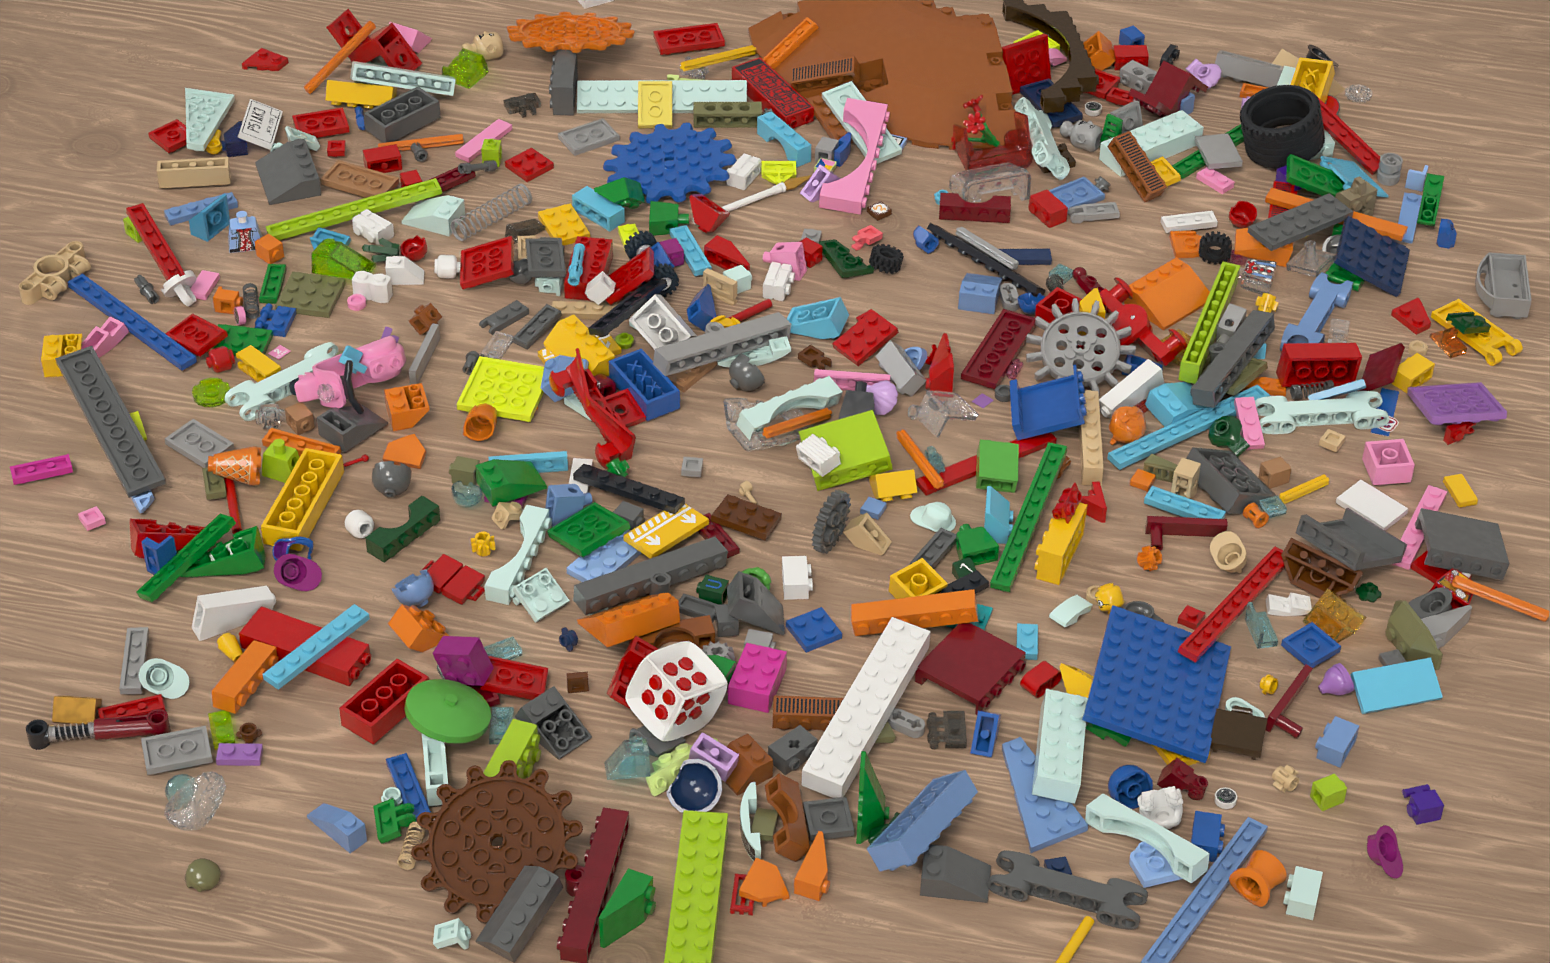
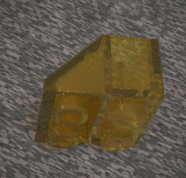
[1303,589,1367,643]

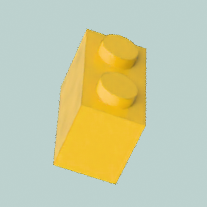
[1391,353,1435,393]

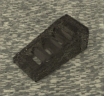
[505,219,545,244]

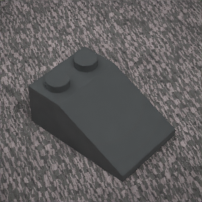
[920,844,991,903]

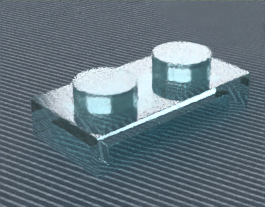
[489,707,514,744]

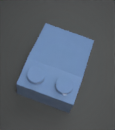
[958,273,1003,314]

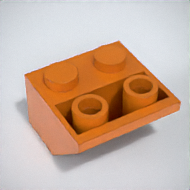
[384,383,430,431]
[388,604,449,652]

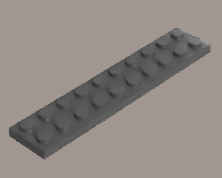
[55,346,166,498]

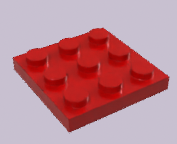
[1002,34,1051,95]
[460,236,514,290]
[606,247,654,305]

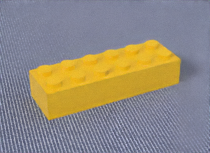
[261,448,344,551]

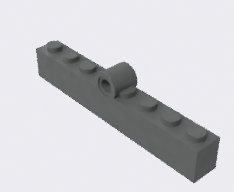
[1190,310,1275,408]
[573,537,728,615]

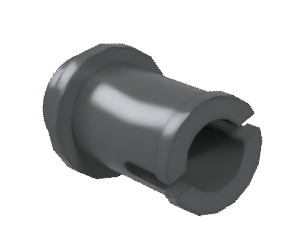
[410,142,428,162]
[462,351,480,375]

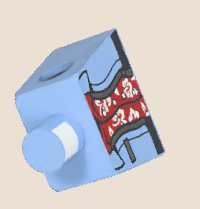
[228,211,262,253]

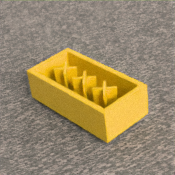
[1290,57,1335,103]
[1034,503,1087,585]

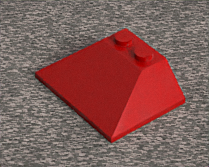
[607,635,658,709]

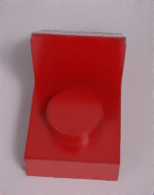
[1080,481,1107,523]

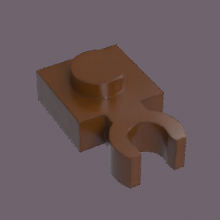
[798,345,832,370]

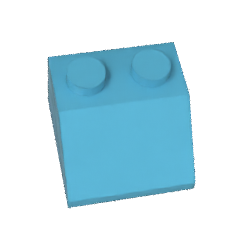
[984,486,1013,544]

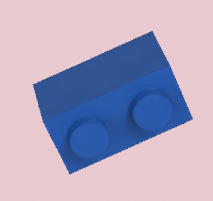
[1191,811,1225,862]

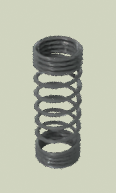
[242,283,260,319]
[1290,380,1334,400]

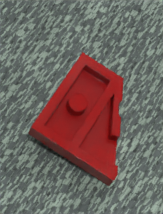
[1391,297,1431,335]

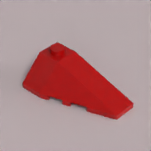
[925,333,954,397]
[130,518,205,558]

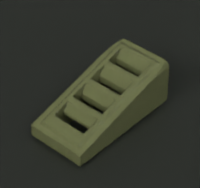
[1143,453,1178,483]

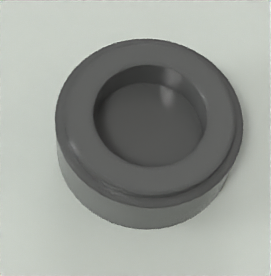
[994,385,1011,402]

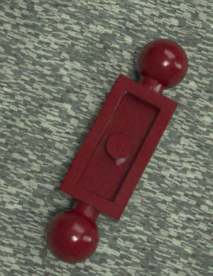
[1072,267,1109,313]

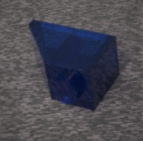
[221,121,248,157]

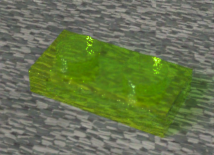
[208,710,235,750]

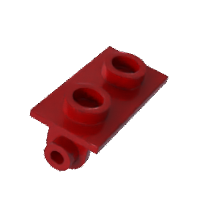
[1052,483,1082,524]

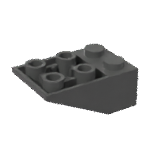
[317,405,388,452]
[727,571,785,635]
[515,686,592,760]

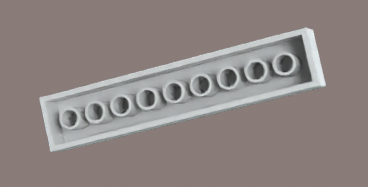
[802,617,931,798]

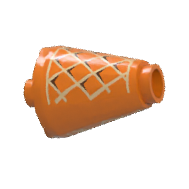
[208,446,261,486]

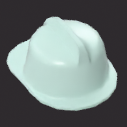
[910,502,956,532]
[139,658,190,699]

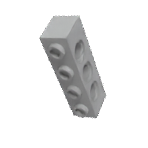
[1119,60,1157,94]

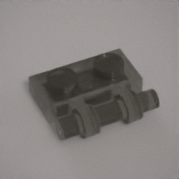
[926,711,967,750]

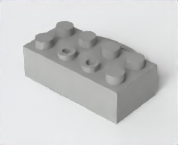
[1475,252,1531,319]

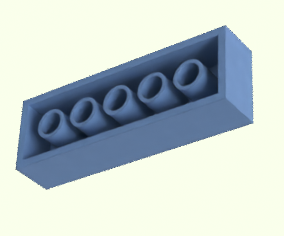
[867,770,978,871]

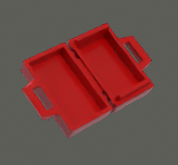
[422,554,485,605]

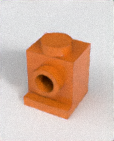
[213,286,243,315]

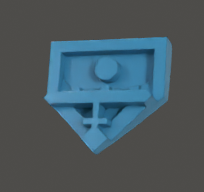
[310,227,351,256]

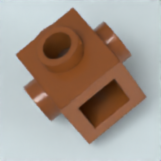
[409,303,442,335]

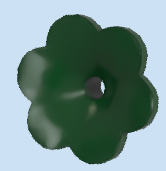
[1355,582,1382,603]

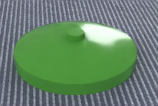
[405,679,491,743]

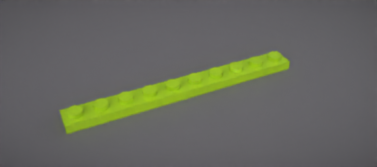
[265,178,442,241]

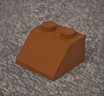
[724,733,773,796]

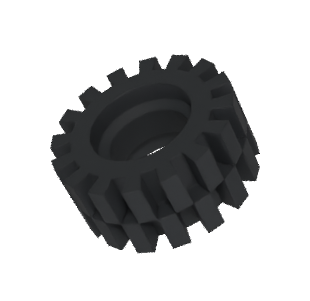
[1199,231,1232,265]
[869,244,904,274]

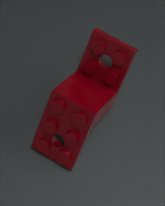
[1128,61,1208,118]

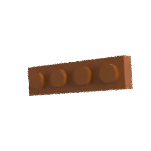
[806,94,853,144]

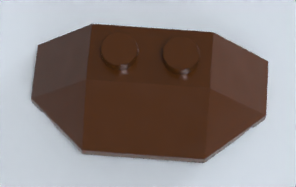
[1281,538,1363,602]

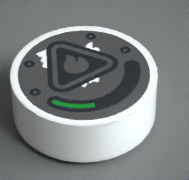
[1085,101,1102,116]
[1214,788,1237,809]

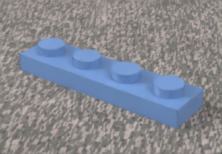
[164,192,238,226]

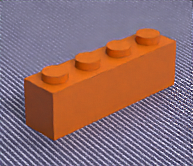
[212,640,278,714]

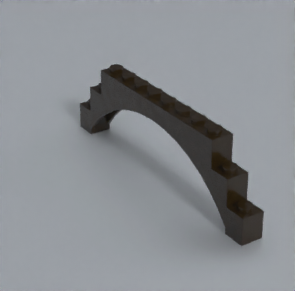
[1002,0,1099,113]

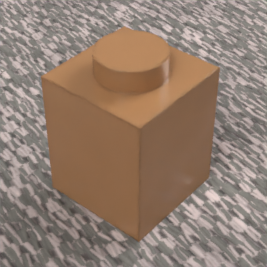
[1258,456,1291,489]

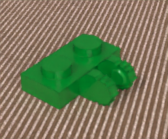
[373,798,416,844]

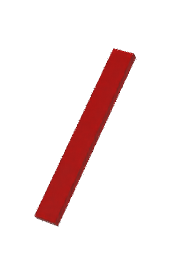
[916,432,1057,496]

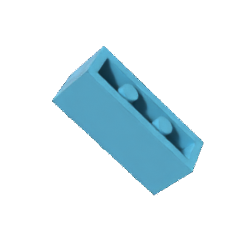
[572,186,625,232]

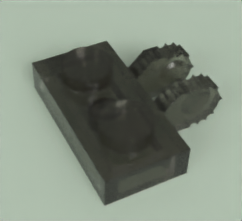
[503,93,541,118]

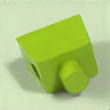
[262,439,300,483]

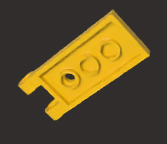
[1431,299,1523,366]

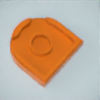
[1169,231,1202,258]

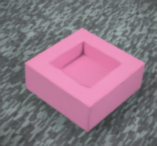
[78,506,106,531]

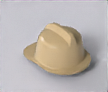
[1210,531,1247,574]

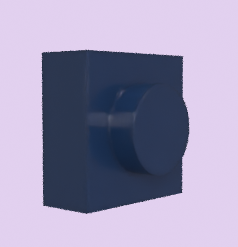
[1044,856,1072,875]

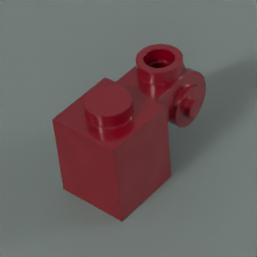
[1157,758,1208,800]

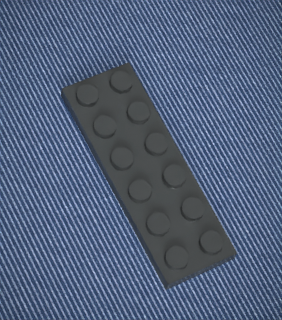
[1248,193,1354,251]

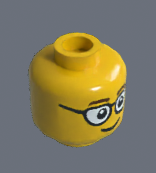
[1095,583,1125,614]

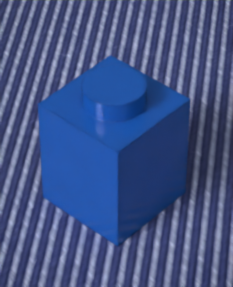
[1119,25,1145,45]

